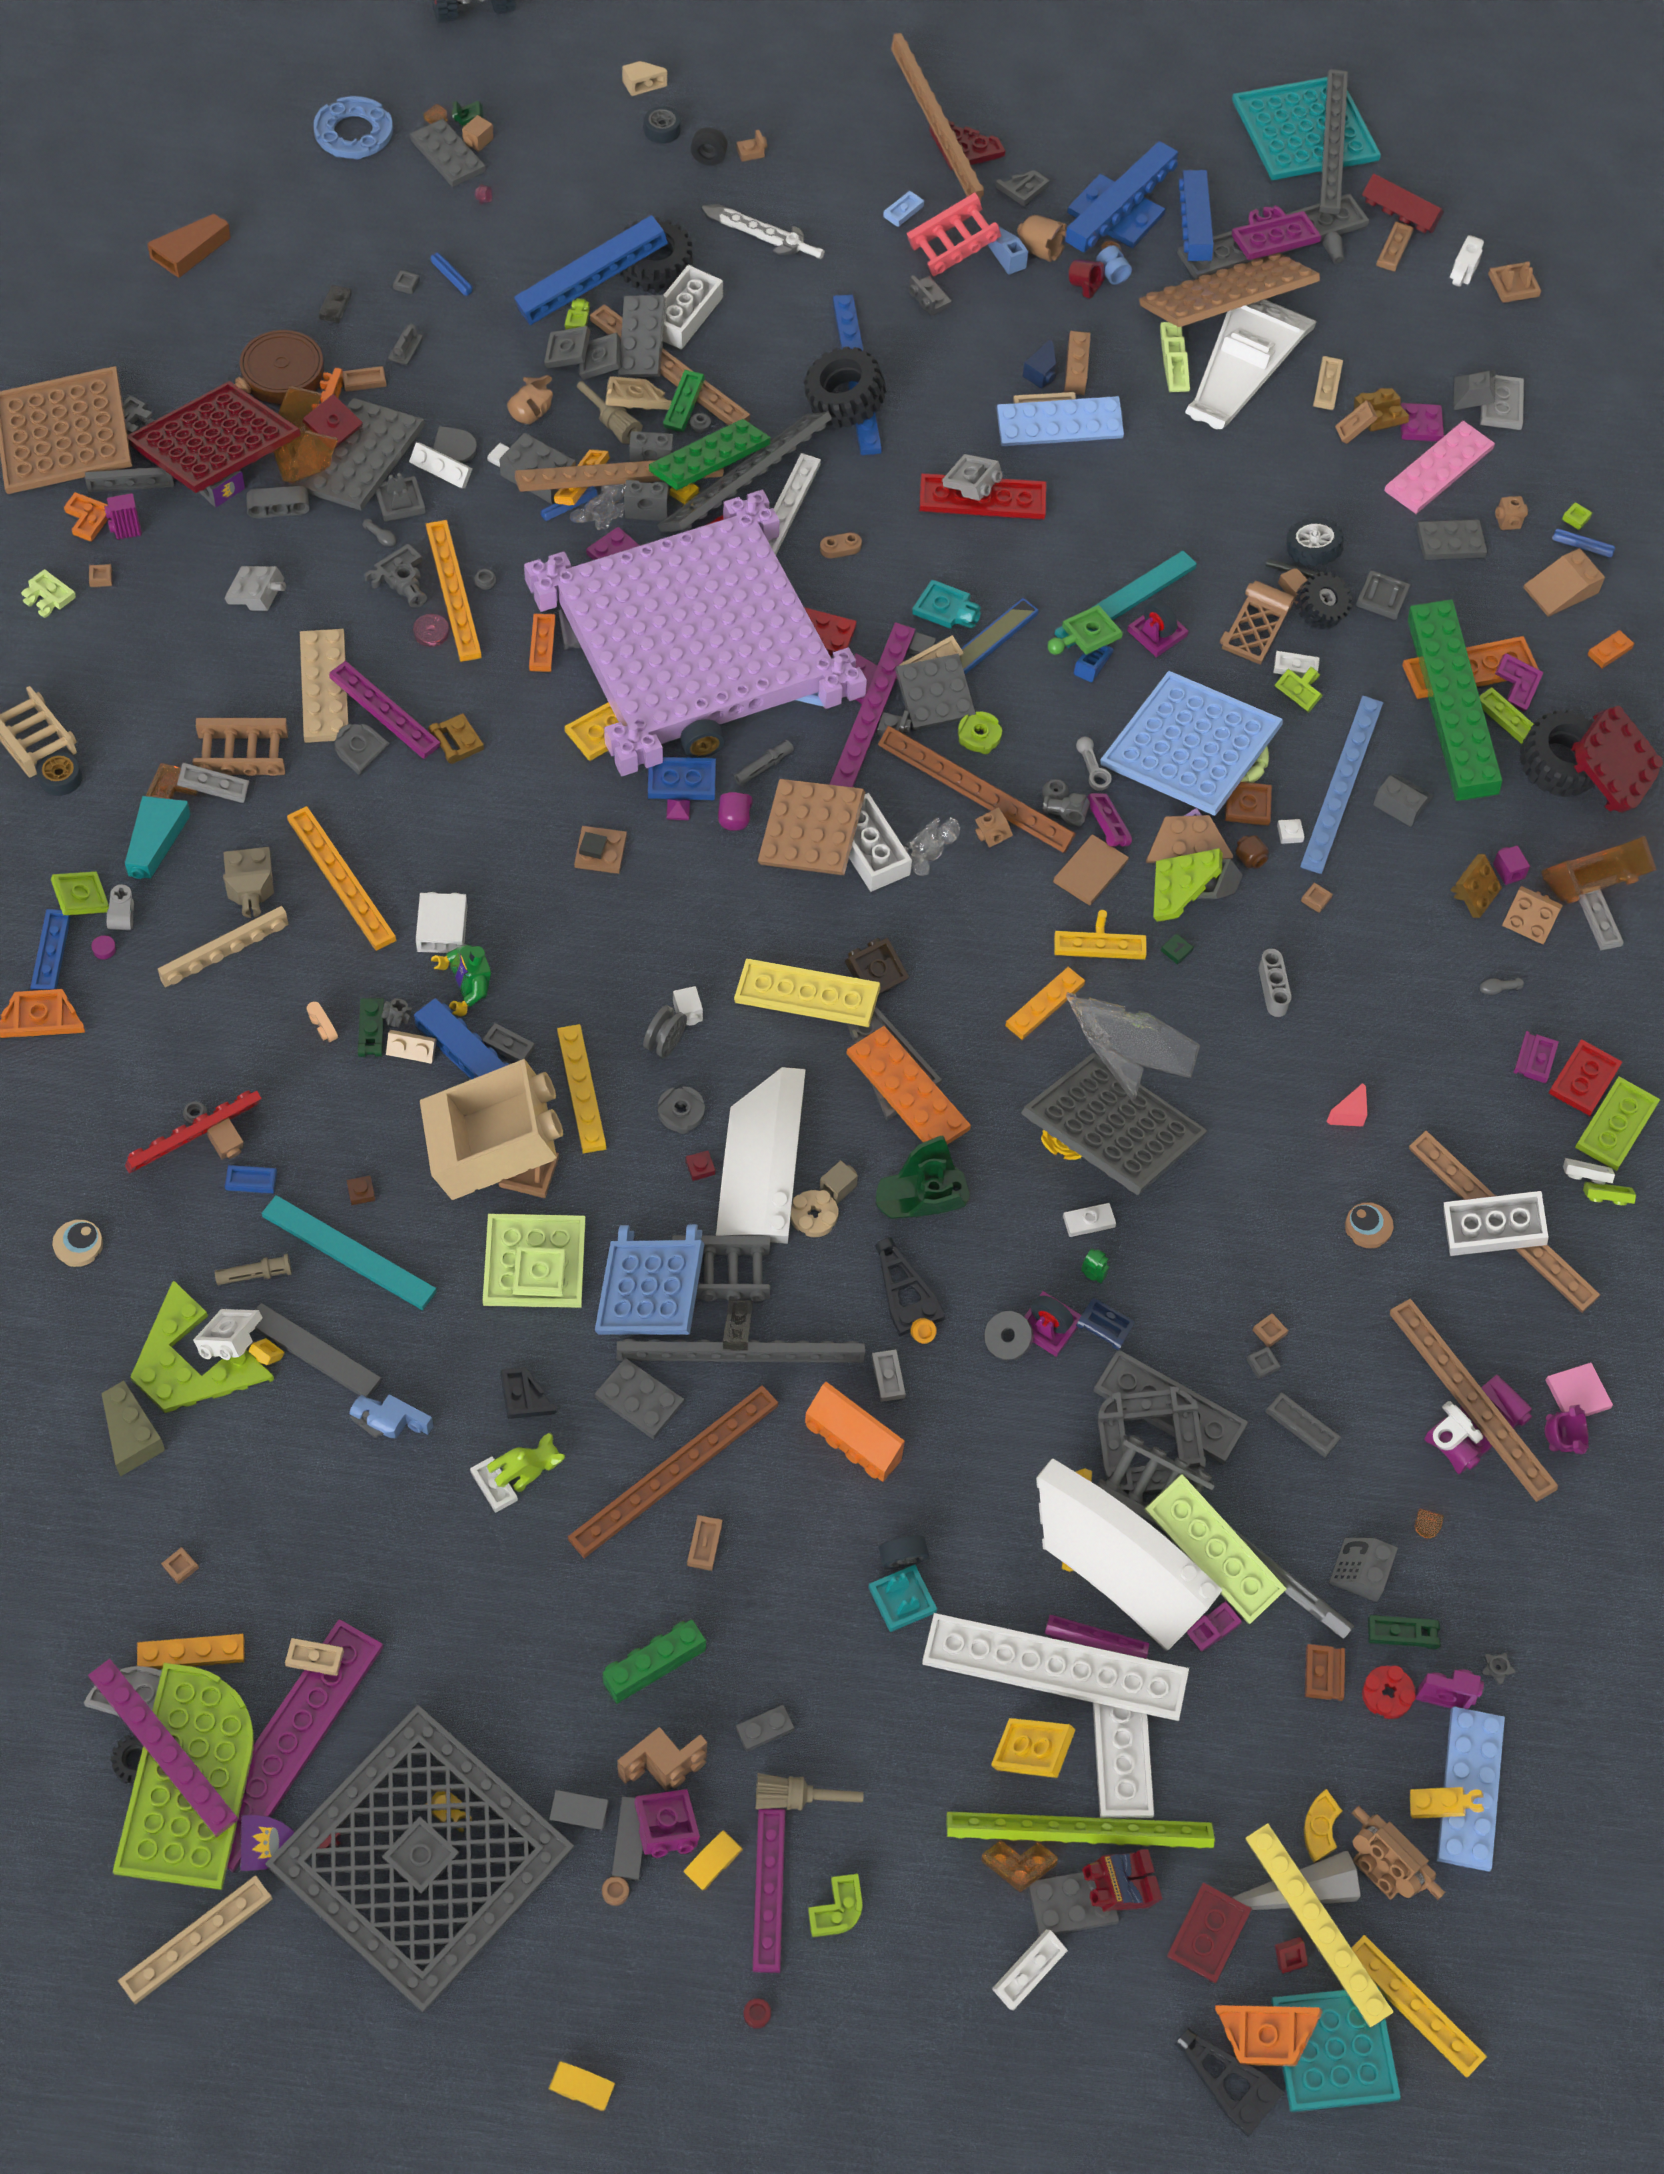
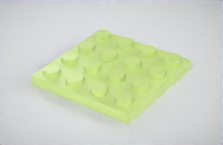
[483,1214,585,1308]

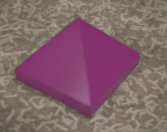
[667,799,690,820]

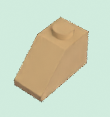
[622,61,667,96]

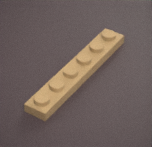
[158,906,289,987]
[118,1875,272,2004]

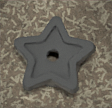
[1482,1653,1516,1685]

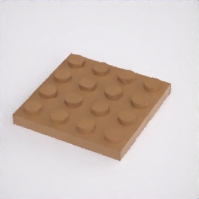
[758,779,866,875]

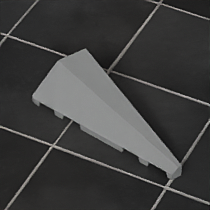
[1232,1851,1361,1910]

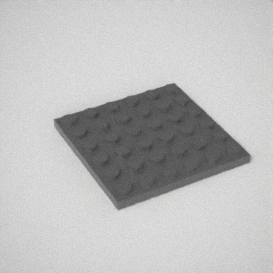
[1021,1052,1207,1195]

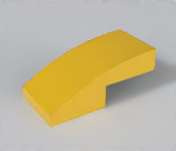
[683,1830,743,1890]
[549,2062,615,2111]

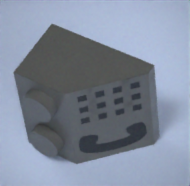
[1373,774,1434,827]
[1329,1538,1398,1602]

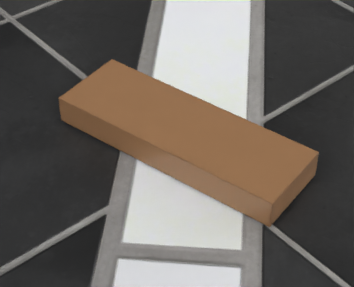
[1376,222,1414,272]

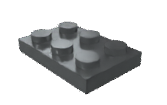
[1417,520,1487,560]
[595,1358,684,1440]
[1027,1872,1119,1937]

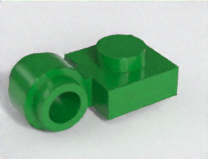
[1081,1248,1109,1284]

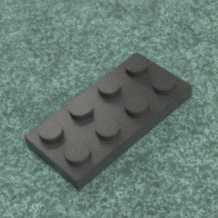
[410,119,486,187]
[618,295,666,377]

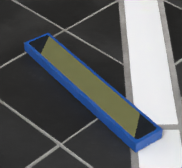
[960,598,1039,674]

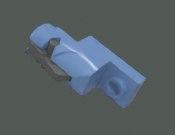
[350,1395,434,1439]

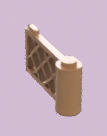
[1220,580,1295,665]

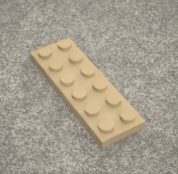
[300,629,349,743]

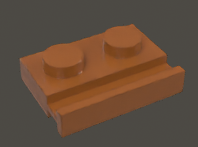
[1305,1644,1345,1701]

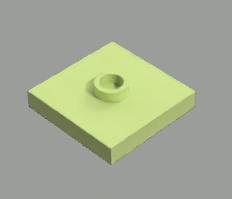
[513,1247,566,1297]

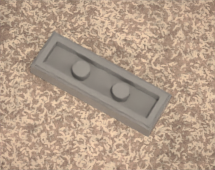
[177,763,249,803]
[1577,887,1624,950]

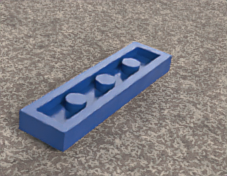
[30,909,71,991]

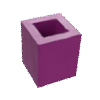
[1493,845,1530,885]

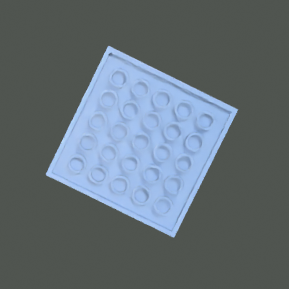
[1100,671,1283,816]

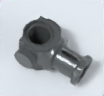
[388,563,427,608]
[1043,793,1090,826]

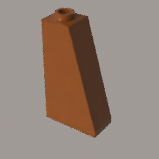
[147,214,231,278]

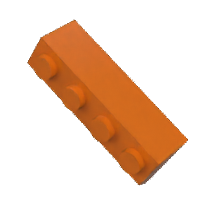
[805,1382,905,1482]

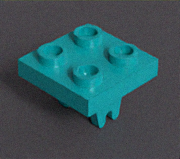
[868,1565,937,1632]

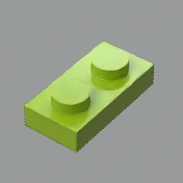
[1583,1182,1636,1205]

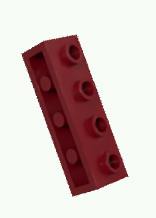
[1362,173,1444,234]

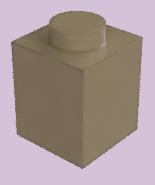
[820,1160,858,1204]

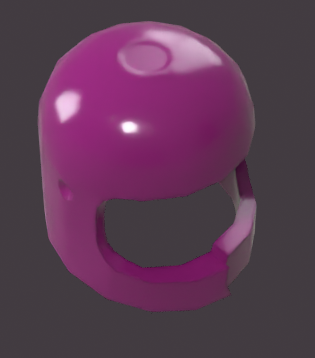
[718,792,753,831]

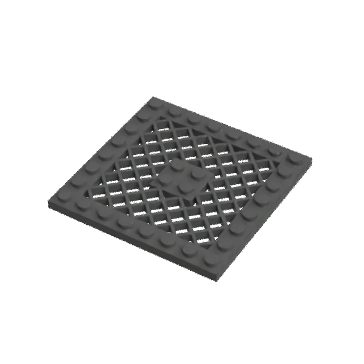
[265,1705,574,2013]

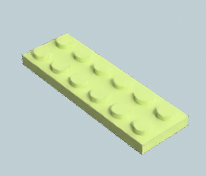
[1144,1474,1286,1624]

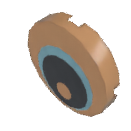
[1345,1203,1394,1248]

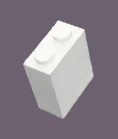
[416,892,467,953]

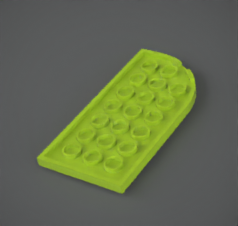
[113,1663,254,1890]

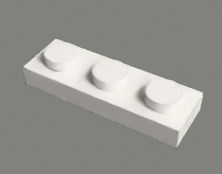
[409,443,472,488]
[992,1929,1068,2010]

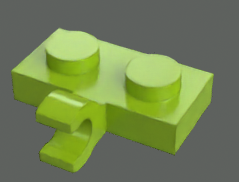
[1274,667,1322,713]

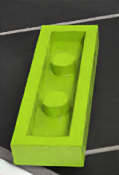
[1479,687,1533,744]

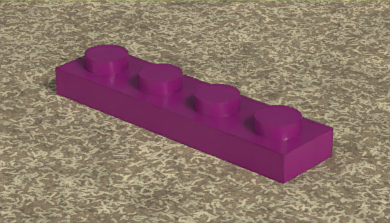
[1045,1614,1149,1659]

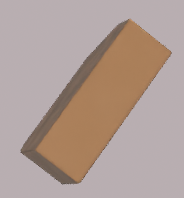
[1278,568,1307,604]

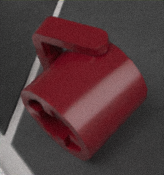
[1069,259,1105,299]

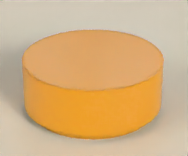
[911,1318,937,1344]

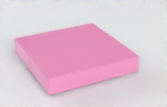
[1546,1363,1613,1416]

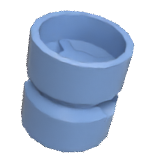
[1096,246,1132,285]

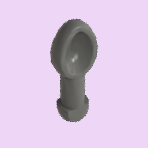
[363,519,397,547]
[1480,978,1524,995]

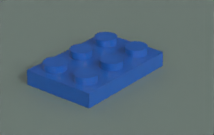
[648,757,716,800]

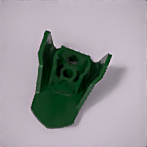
[876,1136,970,1219]

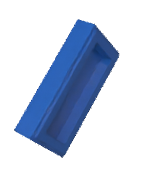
[225,1165,277,1193]

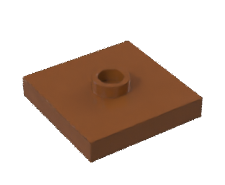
[1225,782,1272,826]

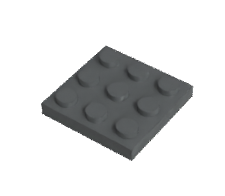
[895,653,976,730]

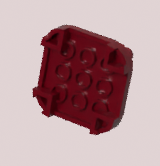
[1571,705,1663,813]

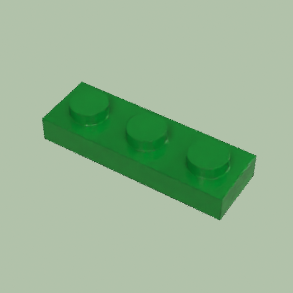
[663,370,705,432]

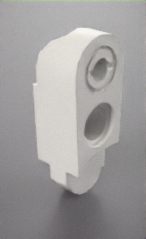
[1450,235,1484,287]

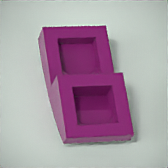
[1186,1601,1242,1652]

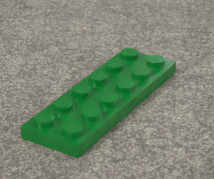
[649,419,771,490]

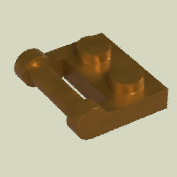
[428,713,484,764]

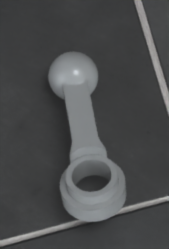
[1076,737,1111,791]

